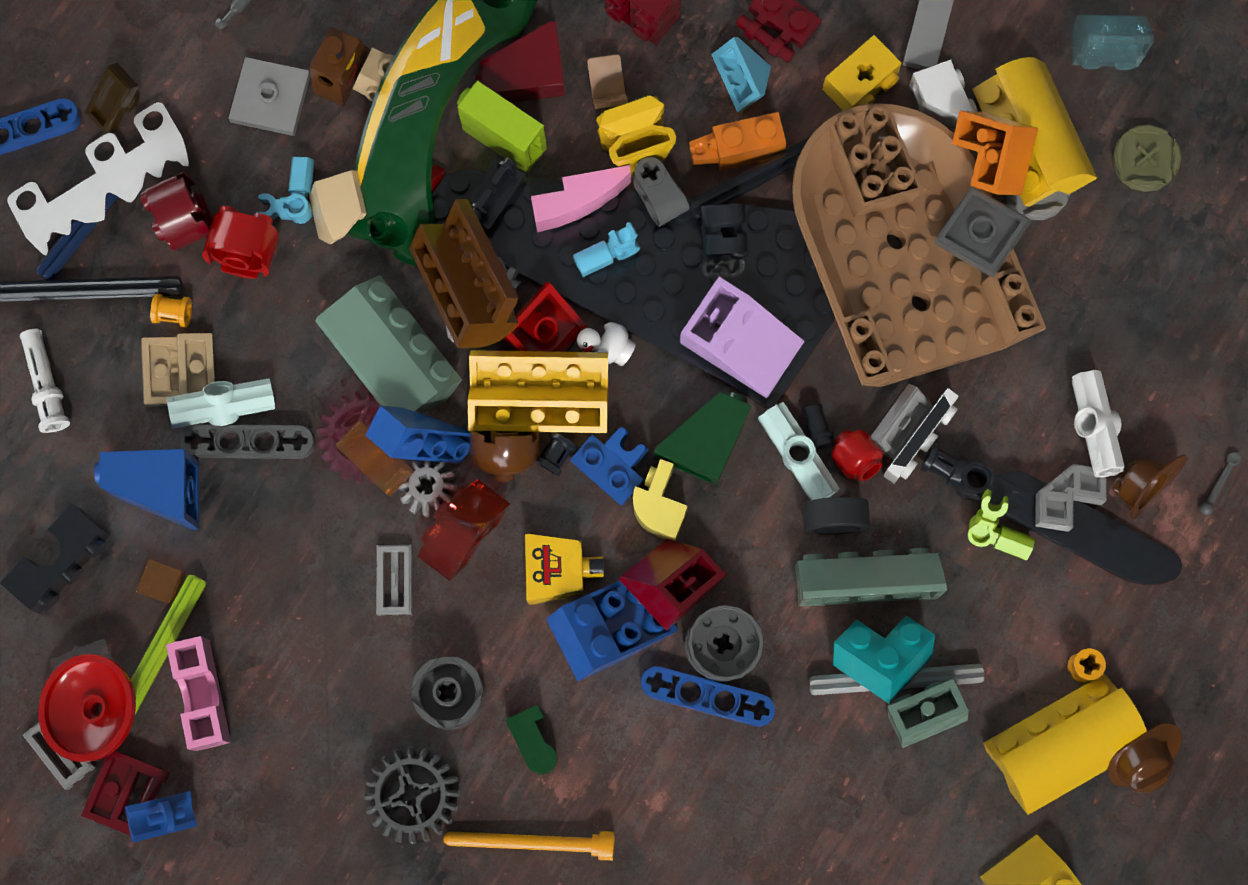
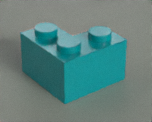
[833,616,935,704]

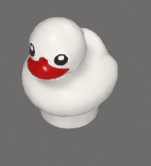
[577,322,636,366]

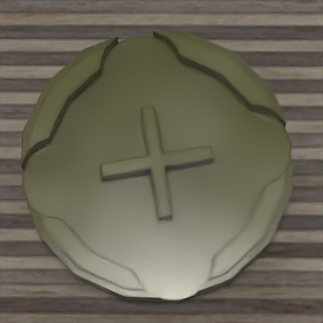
[1112,124,1182,192]

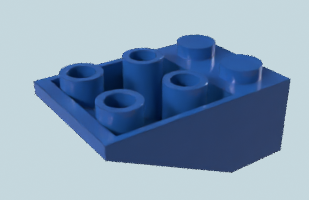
[546,581,678,681]

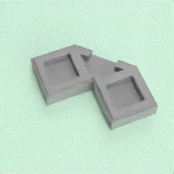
[1035,464,1107,532]

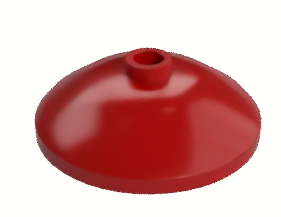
[38,654,136,762]

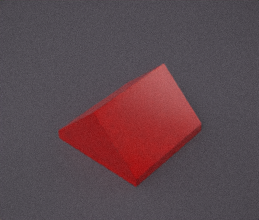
[502,282,588,352]

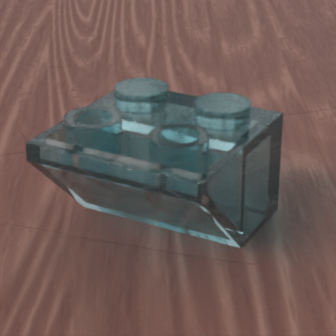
[1072,15,1154,70]

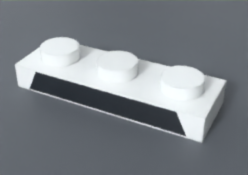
[883,388,959,484]

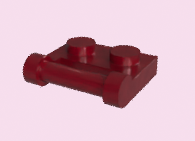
[81,750,170,836]

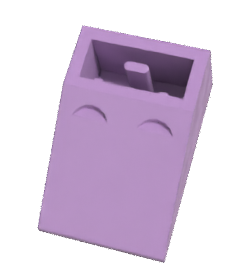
[680,277,804,398]

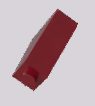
[475,21,565,102]

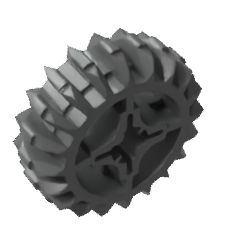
[363,746,461,844]

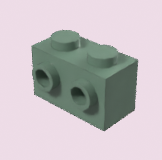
[887,679,969,748]

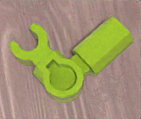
[968,489,1035,560]

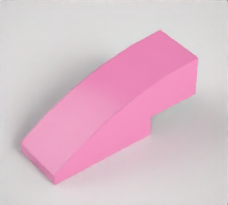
[531,165,631,232]

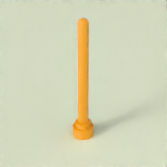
[443,831,615,861]

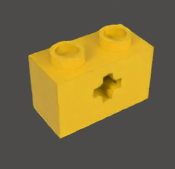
[822,35,902,111]

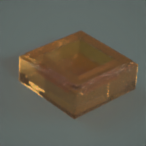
[136,559,184,605]

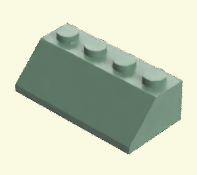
[315,275,462,414]
[795,548,947,607]

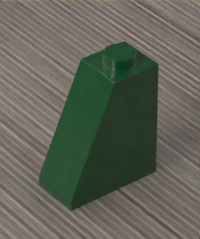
[654,392,752,487]

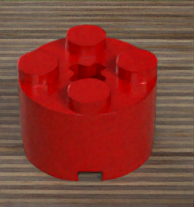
[202,206,280,279]

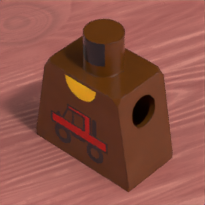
[310,27,370,107]

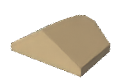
[309,170,367,244]

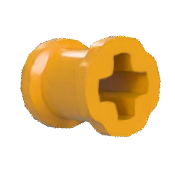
[150,294,192,328]
[1067,648,1106,683]

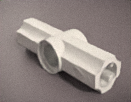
[1072,370,1125,478]

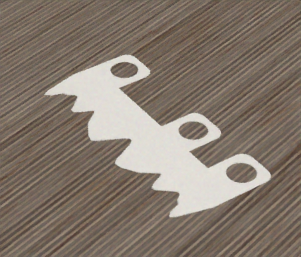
[7,102,189,256]

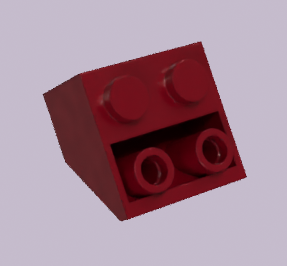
[604,0,681,45]
[619,539,727,631]

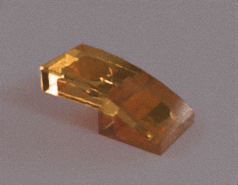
[335,421,414,497]

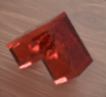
[417,479,511,581]

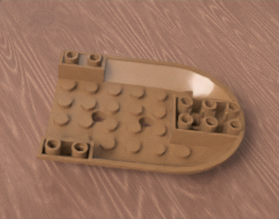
[792,104,1046,387]

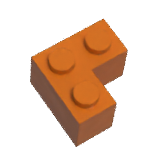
[952,110,1038,195]

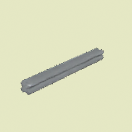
[809,664,984,695]

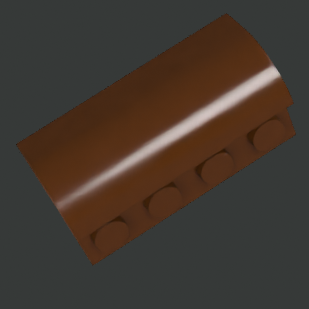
[409,199,518,348]

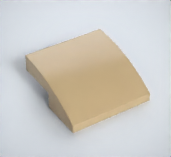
[141,333,215,407]

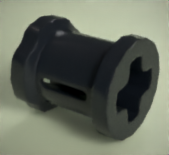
[535,432,578,477]

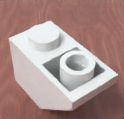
[909,60,977,129]

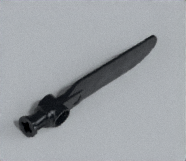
[920,443,1182,585]

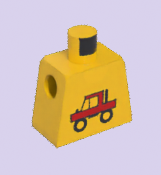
[525,534,604,605]

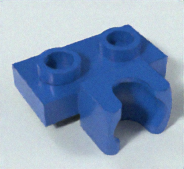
[570,426,649,506]

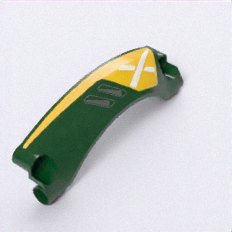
[348,0,538,267]

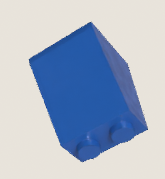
[94,449,199,530]

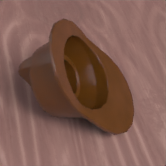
[1112,455,1187,520]
[1107,722,1182,793]

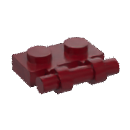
[735,0,822,63]

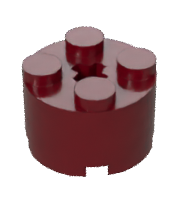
[140,171,213,251]

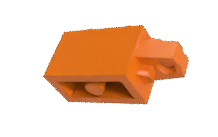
[689,112,786,171]

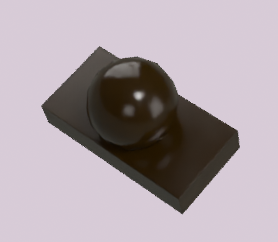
[85,63,140,134]

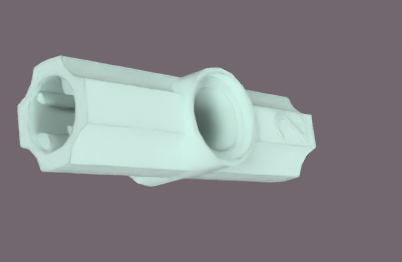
[166,378,275,429]
[758,402,840,500]

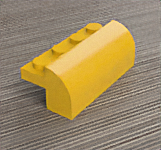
[972,57,1097,207]
[468,350,609,433]
[984,674,1147,815]

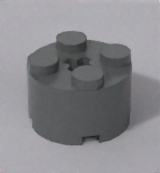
[412,656,486,730]

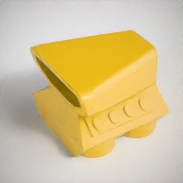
[596,95,676,178]

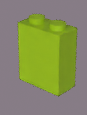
[457,80,547,174]

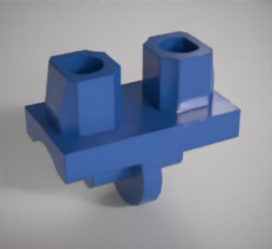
[125,791,197,842]

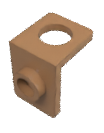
[587,54,628,109]

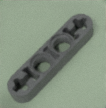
[179,425,316,459]

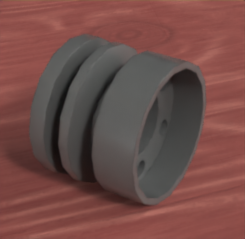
[684,605,764,682]

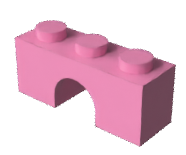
[166,636,231,751]

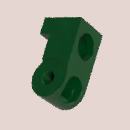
[505,704,558,775]

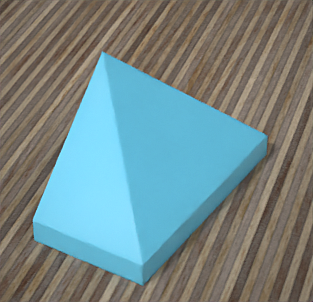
[711,37,771,112]

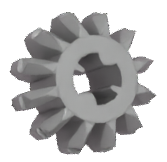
[398,460,458,517]

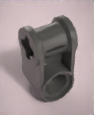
[633,157,689,227]

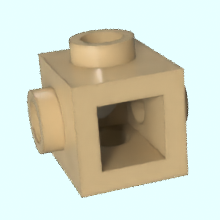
[353,47,394,102]

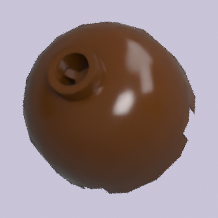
[470,431,539,482]

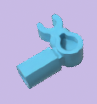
[257,157,315,224]
[573,222,640,277]

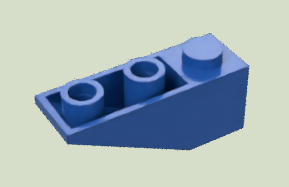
[365,405,470,463]

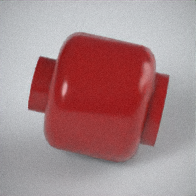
[831,430,883,482]

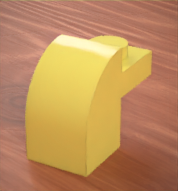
[633,459,688,541]

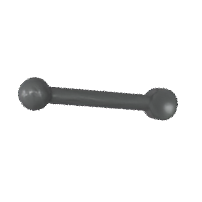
[1199,452,1241,515]

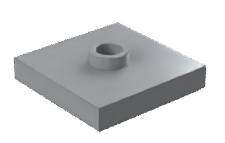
[228,57,311,136]

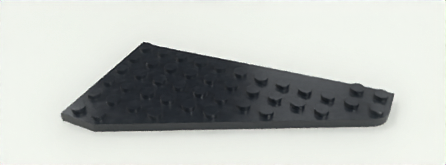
[432,169,836,410]

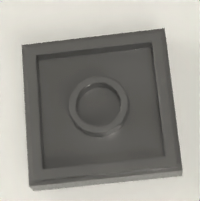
[934,186,1031,278]

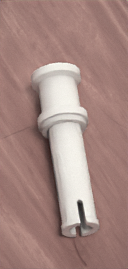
[20,329,70,433]

